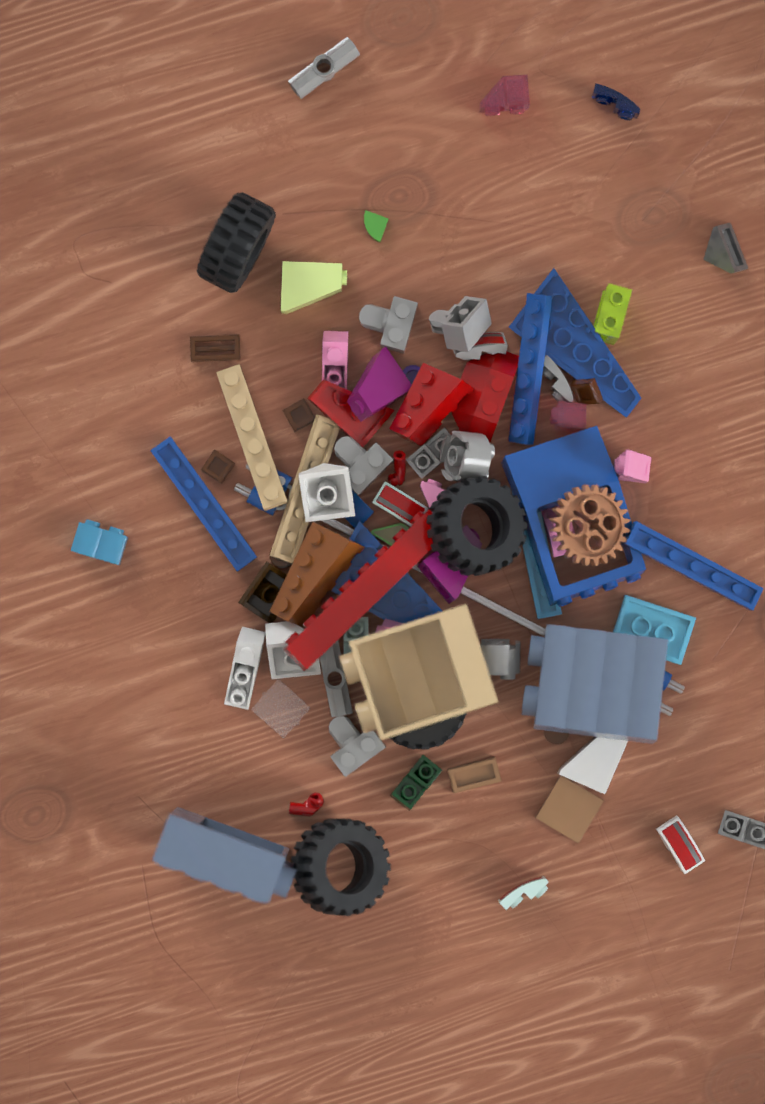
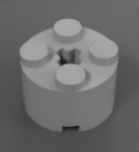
[440,431,495,482]
[480,639,521,680]

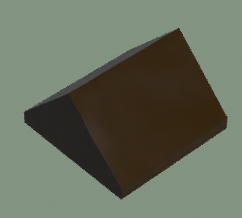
[238,561,287,623]

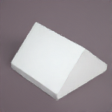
[299,463,355,522]

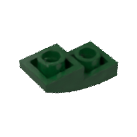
[390,755,442,811]

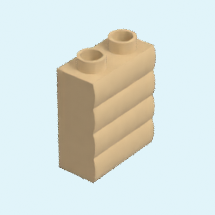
[339,604,498,740]

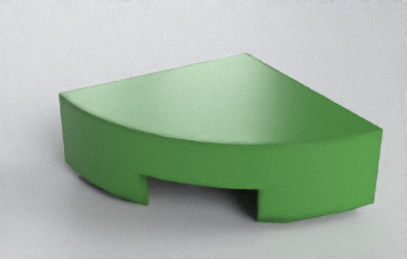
[364,210,389,243]

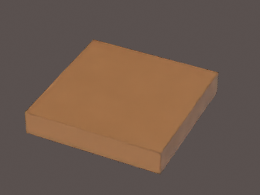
[535,775,604,844]

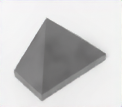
[703,222,748,274]

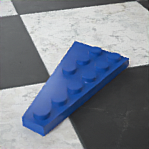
[509,268,641,418]
[331,521,443,624]

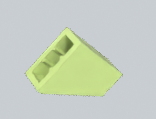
[281,261,347,314]

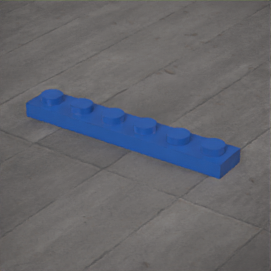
[508,293,553,445]
[150,436,258,572]
[623,521,764,611]

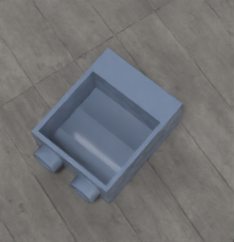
[521,624,668,744]
[153,807,296,903]

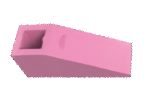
[322,331,348,389]
[613,450,651,483]

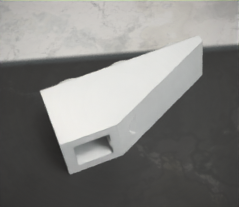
[224,627,266,710]

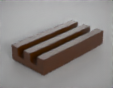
[190,335,241,362]

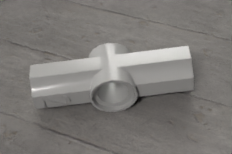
[288,37,360,99]
[320,640,353,717]

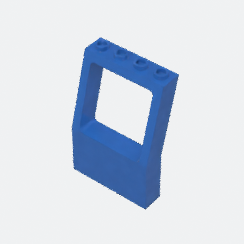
[501,426,646,607]

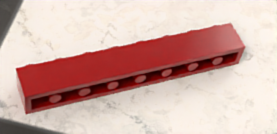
[283,509,433,671]

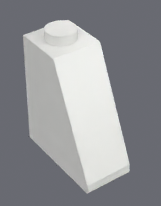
[557,737,628,794]

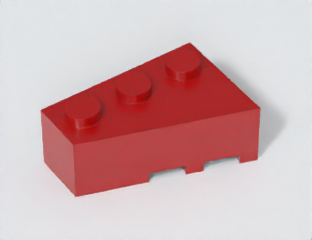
[389,363,474,446]

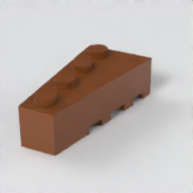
[269,522,365,627]

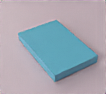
[613,595,696,665]

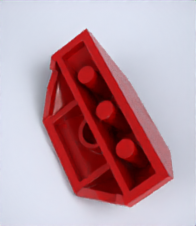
[451,351,519,443]

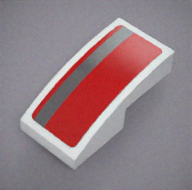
[656,815,705,874]

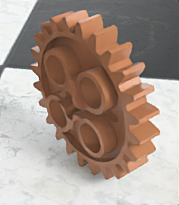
[549,484,630,566]

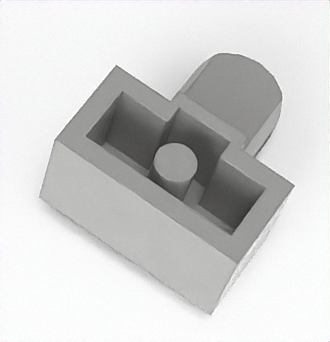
[359,296,418,354]
[429,296,492,352]
[334,436,394,496]
[329,716,386,777]

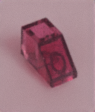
[479,74,530,116]
[550,401,587,431]

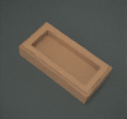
[447,757,502,794]

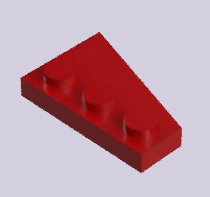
[307,380,395,448]

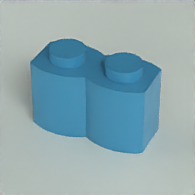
[71,519,128,566]

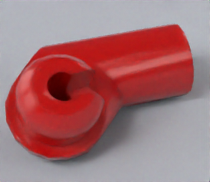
[387,450,406,487]
[289,792,324,817]

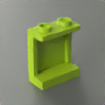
[593,284,632,345]

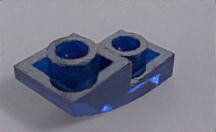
[591,83,640,121]

